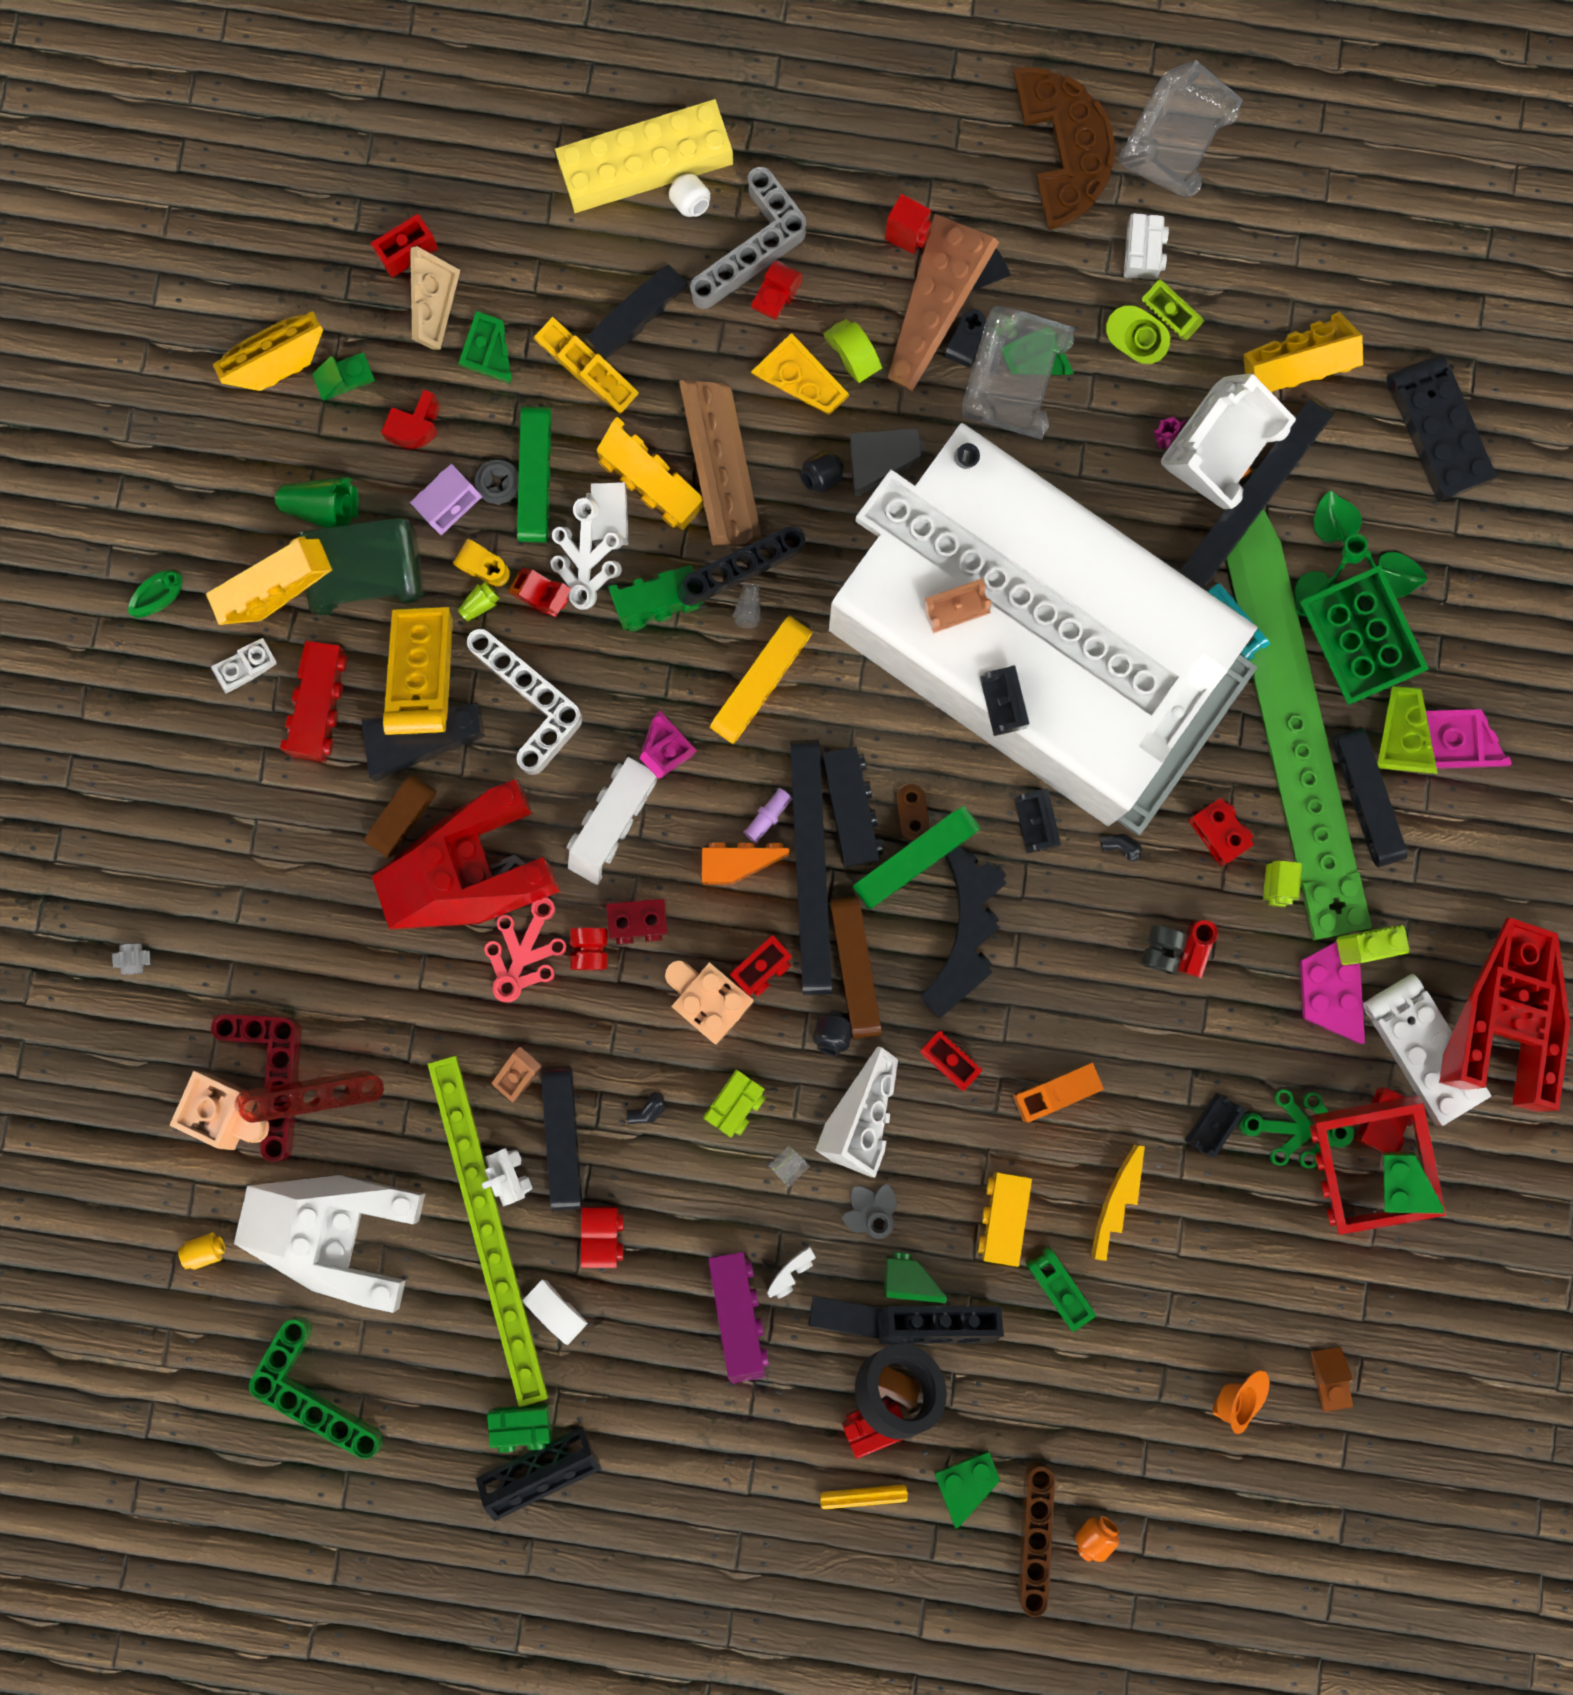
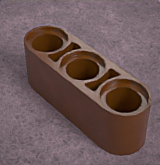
[364,775,437,859]

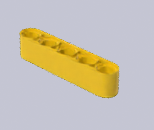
[710,615,813,744]

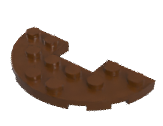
[1013,67,1115,231]

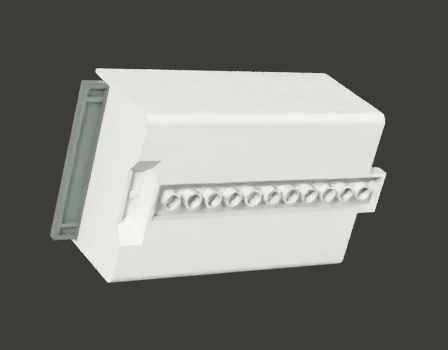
[829,423,1258,836]

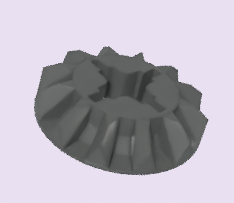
[475,460,519,506]

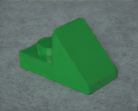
[312,352,375,401]

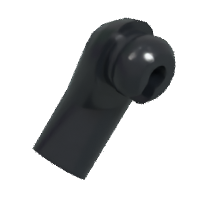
[1100,834,1142,862]

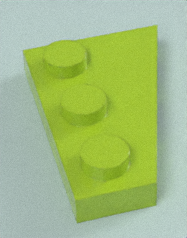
[1377,686,1438,774]

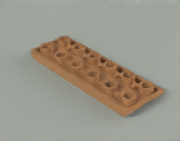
[679,380,761,546]

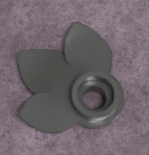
[842,1184,897,1239]

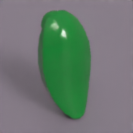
[128,570,183,618]

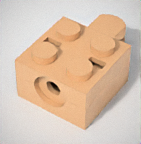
[665,961,754,1045]
[170,1071,269,1150]

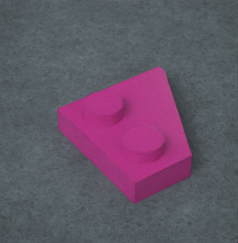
[639,711,697,779]

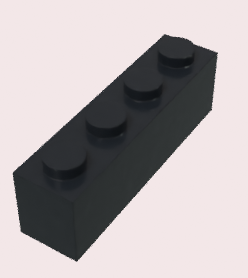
[822,747,883,869]

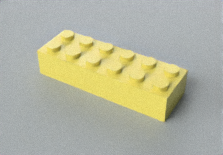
[555,99,733,213]

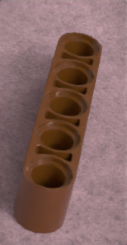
[830,895,882,1040]
[1018,1462,1055,1617]

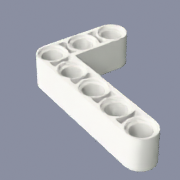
[467,629,582,775]

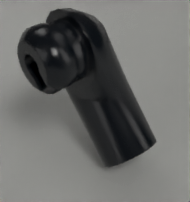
[627,1092,666,1124]

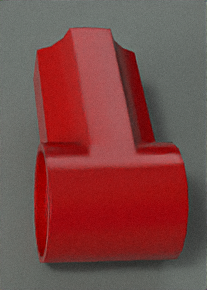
[1178,920,1218,978]

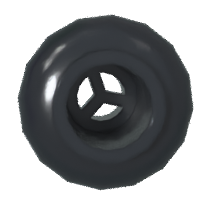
[800,450,843,493]
[813,1010,852,1056]

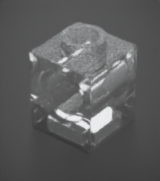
[768,1145,810,1187]

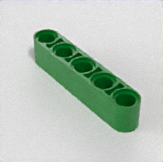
[517,406,552,543]
[852,805,982,910]

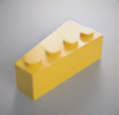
[206,536,332,625]

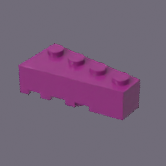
[708,1252,769,1384]

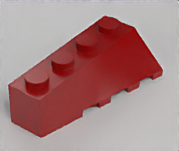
[280,641,348,762]

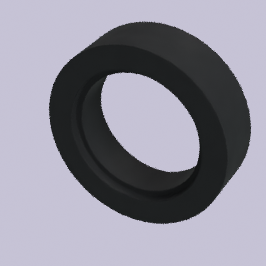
[855,1344,947,1439]

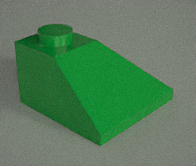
[884,1252,947,1303]

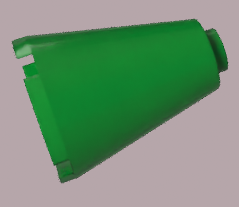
[275,476,359,534]

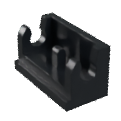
[980,665,1030,736]
[1014,788,1061,854]
[1184,1093,1246,1159]

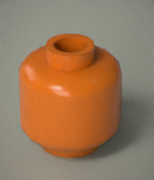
[1075,1516,1120,1562]

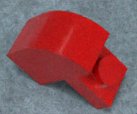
[751,260,803,321]
[381,390,440,449]
[508,568,571,617]

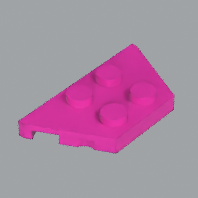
[1426,709,1511,769]
[1299,932,1365,1044]

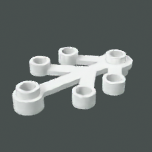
[551,498,623,610]

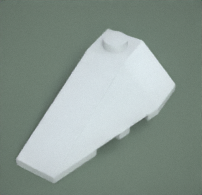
[815,1047,898,1178]

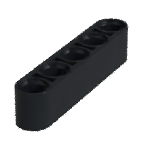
[677,526,806,606]
[1332,726,1407,868]
[541,1065,582,1212]

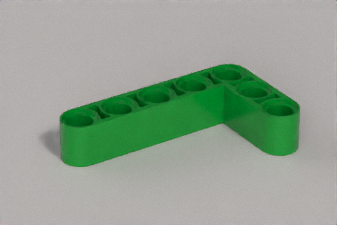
[249,1316,384,1459]

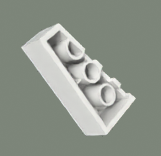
[567,757,657,885]

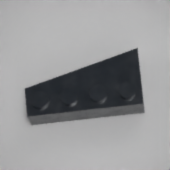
[362,704,485,782]

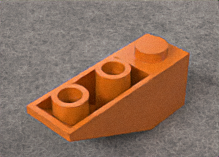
[702,843,789,885]
[1012,1062,1104,1123]

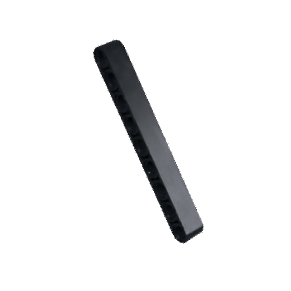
[1179,396,1335,589]
[790,739,832,996]

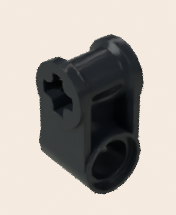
[944,309,986,368]

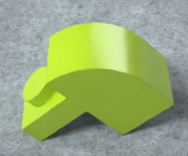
[823,319,882,383]

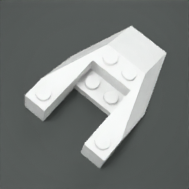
[234,1175,425,1313]

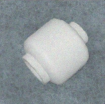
[669,174,710,217]

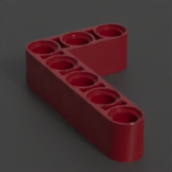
[211,1014,301,1162]

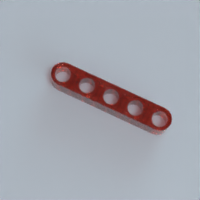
[234,1070,384,1123]

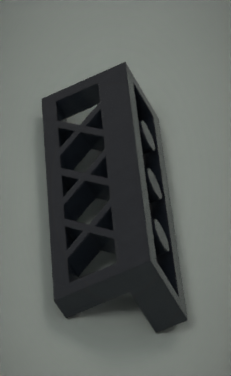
[475,1426,602,1521]

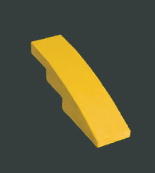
[533,317,639,414]
[1091,1145,1145,1261]

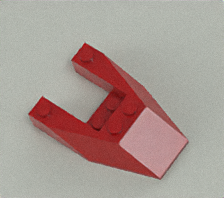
[372,779,560,930]
[1439,918,1571,1112]

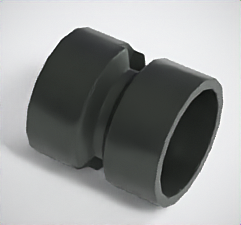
[1141,925,1189,975]

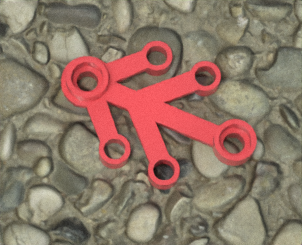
[484,897,567,1003]

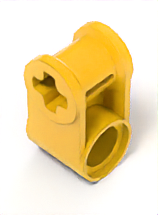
[453,539,510,587]

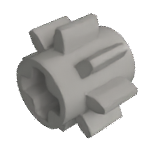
[112,944,150,975]

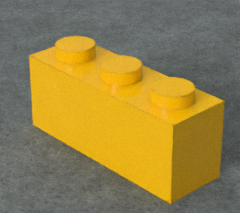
[977,1171,1032,1267]

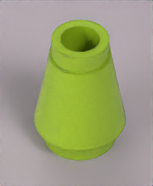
[457,581,500,622]

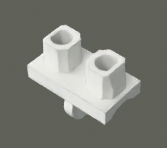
[481,1148,532,1207]

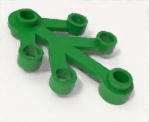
[1238,1089,1354,1169]

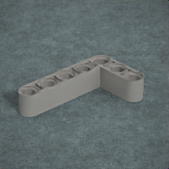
[690,167,806,309]

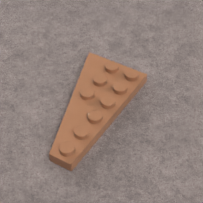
[888,214,999,392]

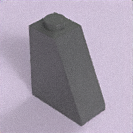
[849,428,925,497]

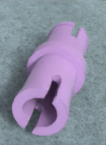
[743,788,793,844]

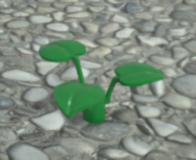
[1294,491,1428,616]

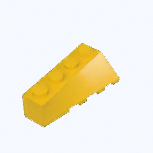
[1243,311,1363,393]
[597,417,704,531]

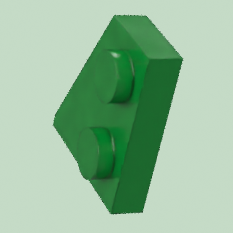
[458,311,512,384]

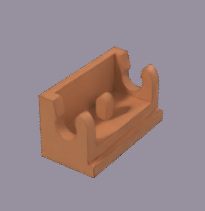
[923,578,991,634]

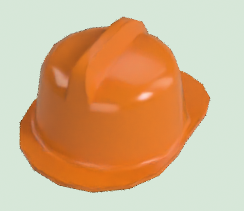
[1212,1370,1270,1434]

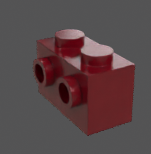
[606,899,668,945]

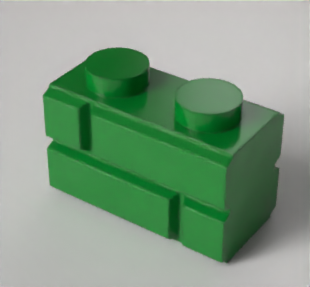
[487,1403,552,1453]

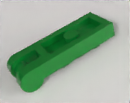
[1025,1246,1097,1333]

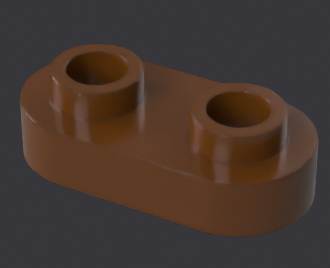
[896,784,929,842]

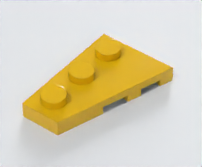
[751,333,850,415]

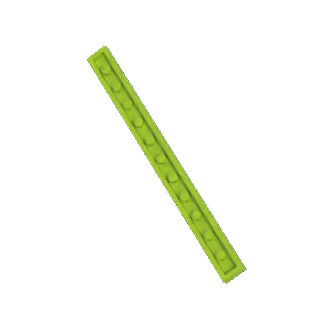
[428,1056,549,1407]

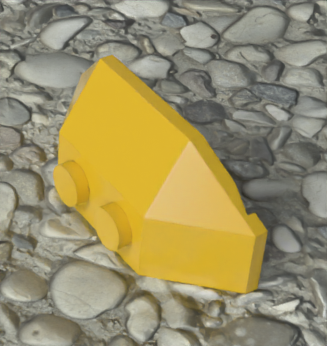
[213,311,323,391]

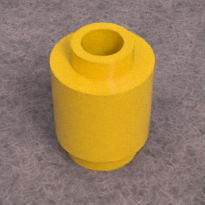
[178,1232,226,1270]

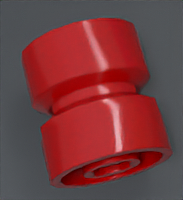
[570,928,608,971]

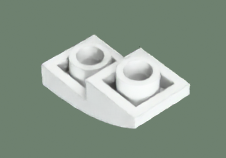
[211,638,277,694]
[767,1245,816,1299]
[523,1280,588,1345]

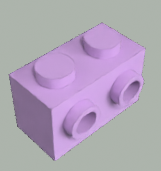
[410,464,482,535]

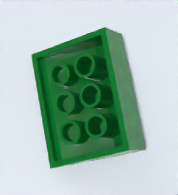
[1300,565,1429,706]

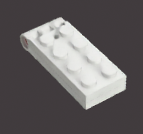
[1363,973,1491,1126]

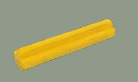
[820,1484,908,1509]

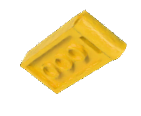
[383,607,453,735]

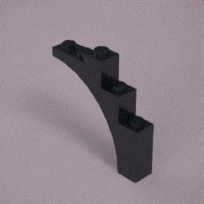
[920,846,1007,1019]

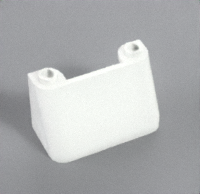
[1161,373,1296,509]

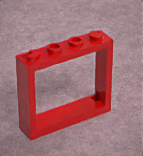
[1309,1095,1446,1235]

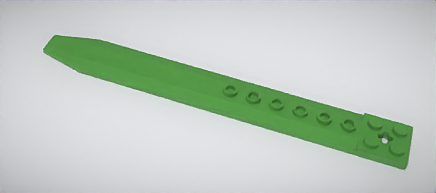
[1225,509,1372,941]

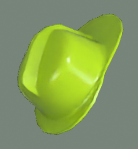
[1106,305,1170,364]

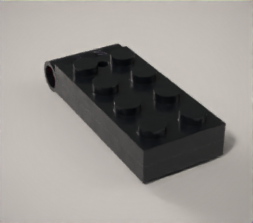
[1386,354,1497,502]

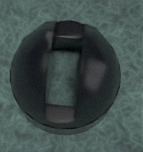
[954,443,980,469]

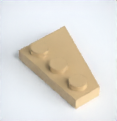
[411,246,460,350]

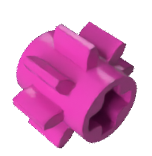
[1154,416,1186,450]

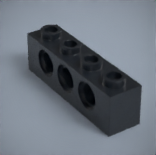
[878,1306,1004,1344]

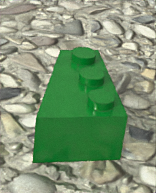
[608,565,704,632]

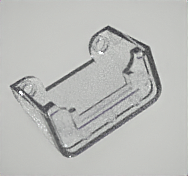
[1119,60,1243,197]
[962,306,1075,440]

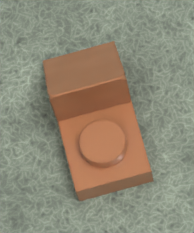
[491,1047,542,1103]

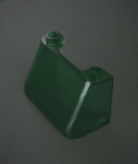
[295,518,425,616]

